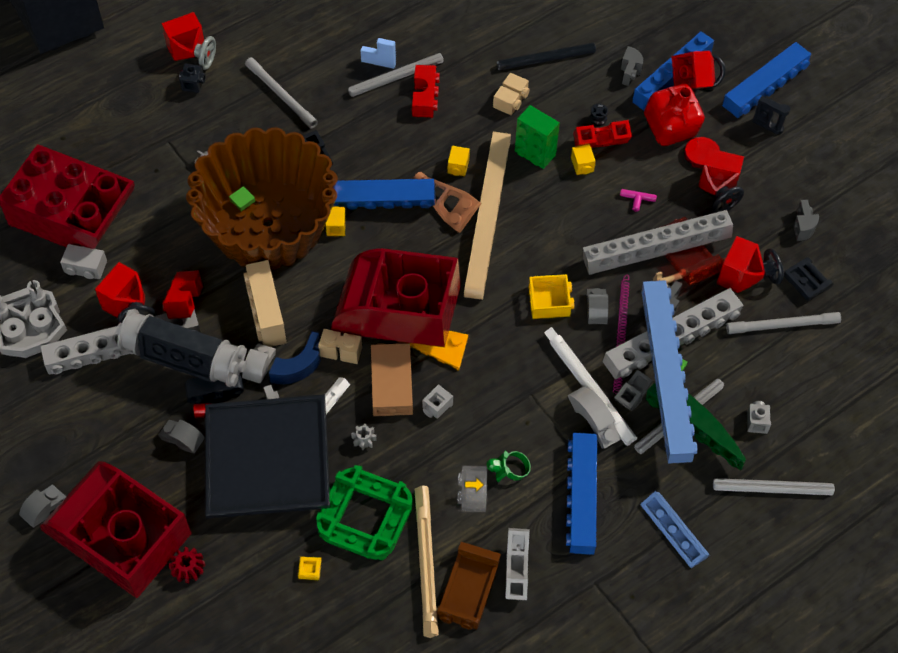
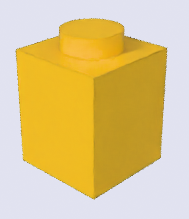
[571,144,596,175]
[448,146,470,176]
[326,206,346,236]

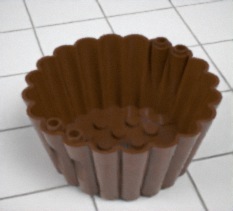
[186,128,338,270]

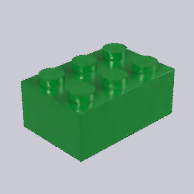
[515,105,560,169]

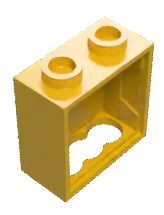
[528,274,574,319]

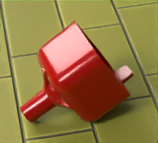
[644,84,705,146]

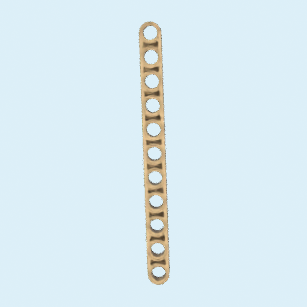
[464,132,511,300]

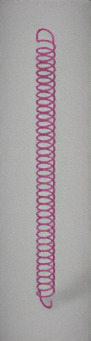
[613,275,630,394]

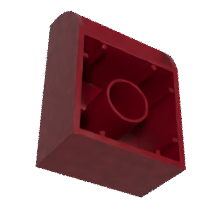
[0,144,135,249]
[331,248,460,347]
[40,461,191,598]

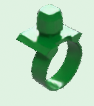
[487,450,531,482]

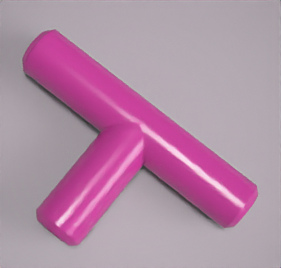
[620,189,657,212]

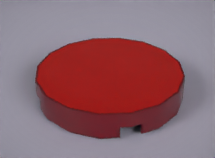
[684,137,720,169]

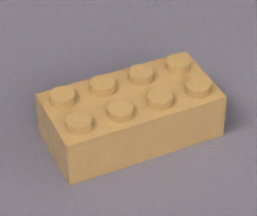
[243,260,287,347]

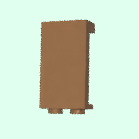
[371,342,413,416]

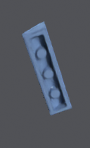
[640,491,710,568]

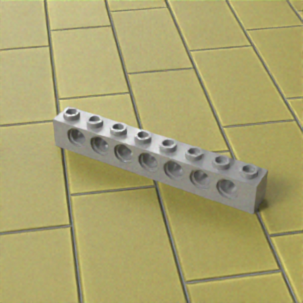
[583,210,733,275]
[603,288,744,380]
[41,310,201,375]

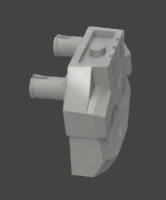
[0,280,67,358]

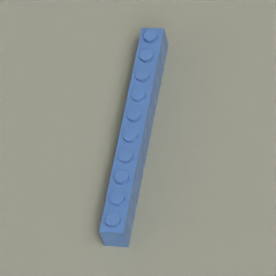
[641,280,697,464]

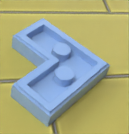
[361,38,396,69]

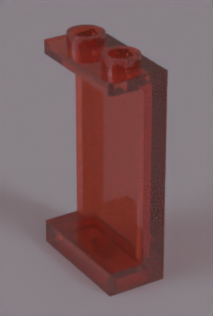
[661,217,723,286]

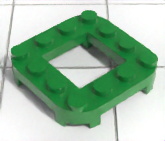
[316,465,412,560]

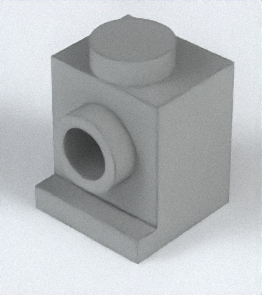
[423,384,453,419]
[747,401,771,434]

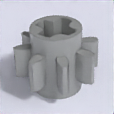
[351,424,377,450]

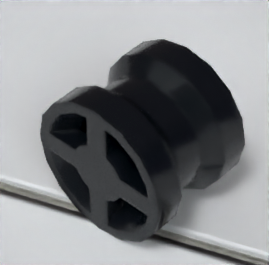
[589,104,608,126]

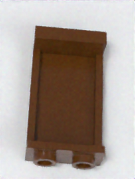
[437,542,501,630]

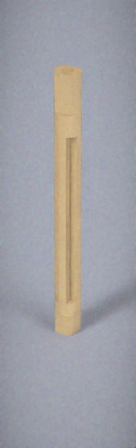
[415,486,439,638]

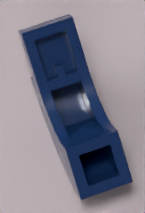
[269,332,321,384]

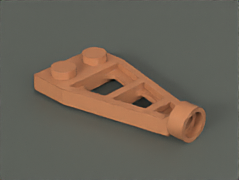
[413,172,482,233]

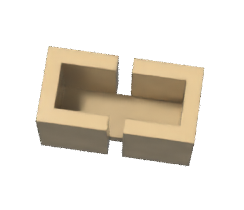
[493,73,530,116]
[319,329,362,364]

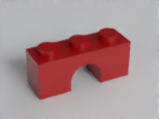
[412,65,440,118]
[573,120,632,148]
[163,270,203,319]

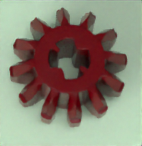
[169,546,205,584]

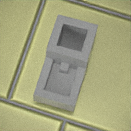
[242,344,276,383]

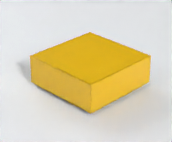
[298,557,321,580]

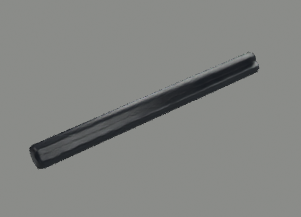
[497,43,596,71]

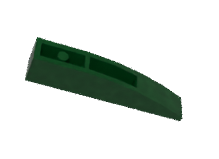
[646,383,746,470]

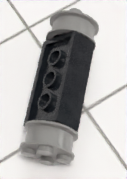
[116,309,247,387]

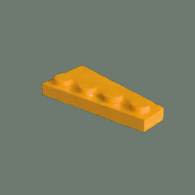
[398,331,468,370]

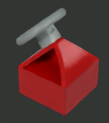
[161,12,216,70]

